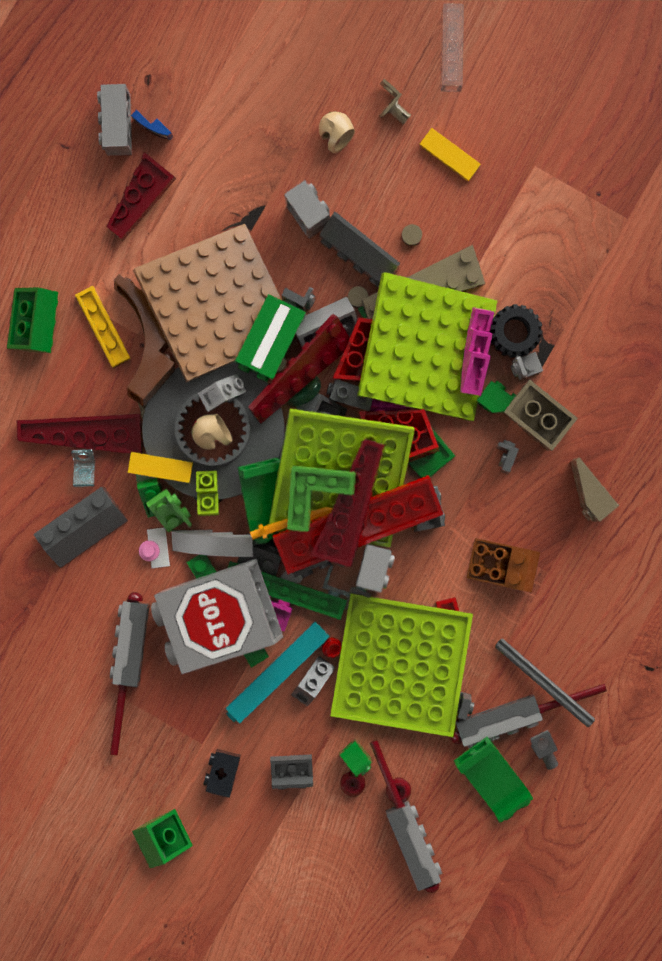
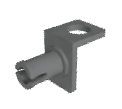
[530,730,558,770]

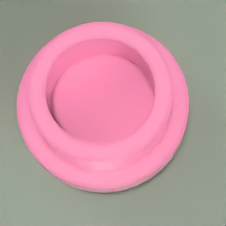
[139,541,160,561]

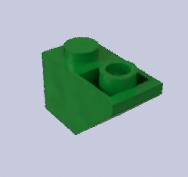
[476,381,516,414]
[136,474,162,518]
[339,739,372,777]

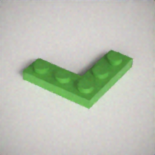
[287,466,356,532]

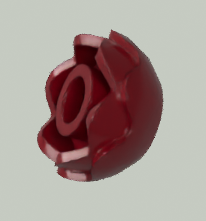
[340,771,366,797]
[386,777,411,803]

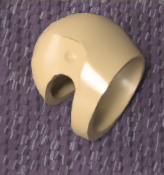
[319,111,355,153]
[192,414,232,449]

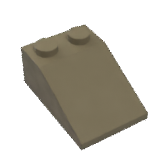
[504,379,578,451]
[570,457,619,522]

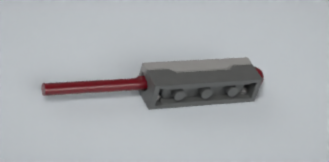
[110,592,150,755]
[450,684,607,748]
[370,740,443,893]

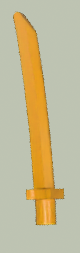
[250,507,333,540]

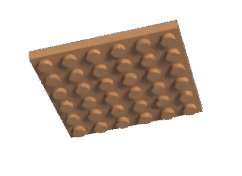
[133,224,296,382]

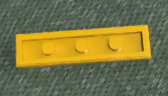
[75,286,131,368]

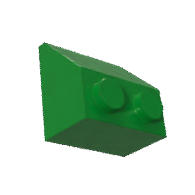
[132,809,193,868]

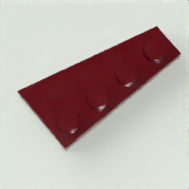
[106,152,176,241]

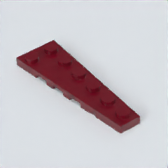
[248,314,350,424]
[16,414,143,454]
[311,439,385,567]

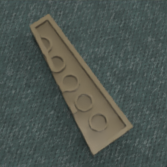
[362,245,485,319]

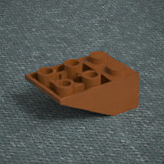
[467,538,540,592]

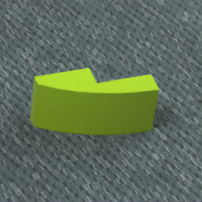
[196,471,219,516]

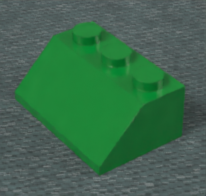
[7,287,58,353]

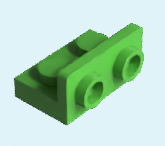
[146,489,192,533]

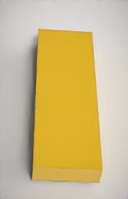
[419,128,481,182]
[128,452,193,483]

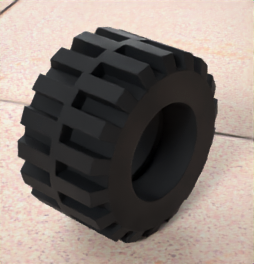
[490,304,543,358]

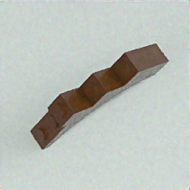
[114,275,175,407]

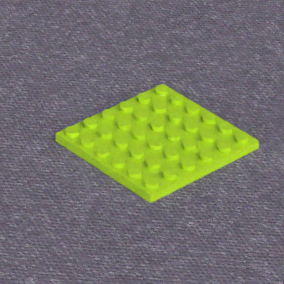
[357,272,497,421]
[269,409,415,547]
[330,593,473,737]

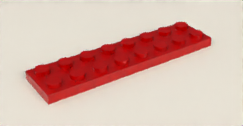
[272,475,444,574]

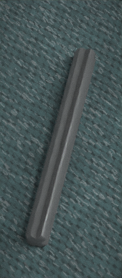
[495,639,595,727]

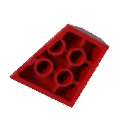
[333,318,372,381]
[359,409,439,463]

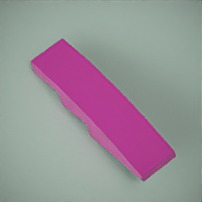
[460,307,495,396]

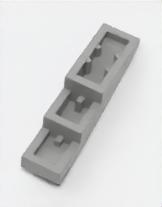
[171,530,254,557]

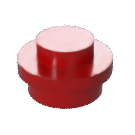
[321,638,342,658]

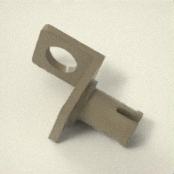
[379,79,411,125]

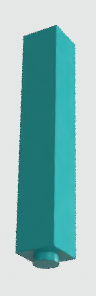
[226,621,330,723]

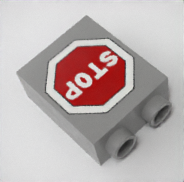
[151,559,283,674]

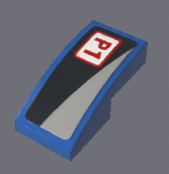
[131,110,173,140]

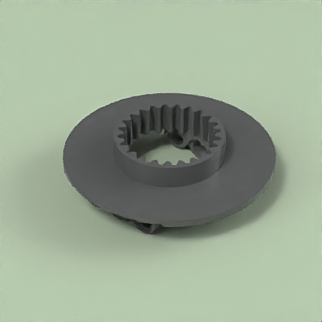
[142,362,285,500]

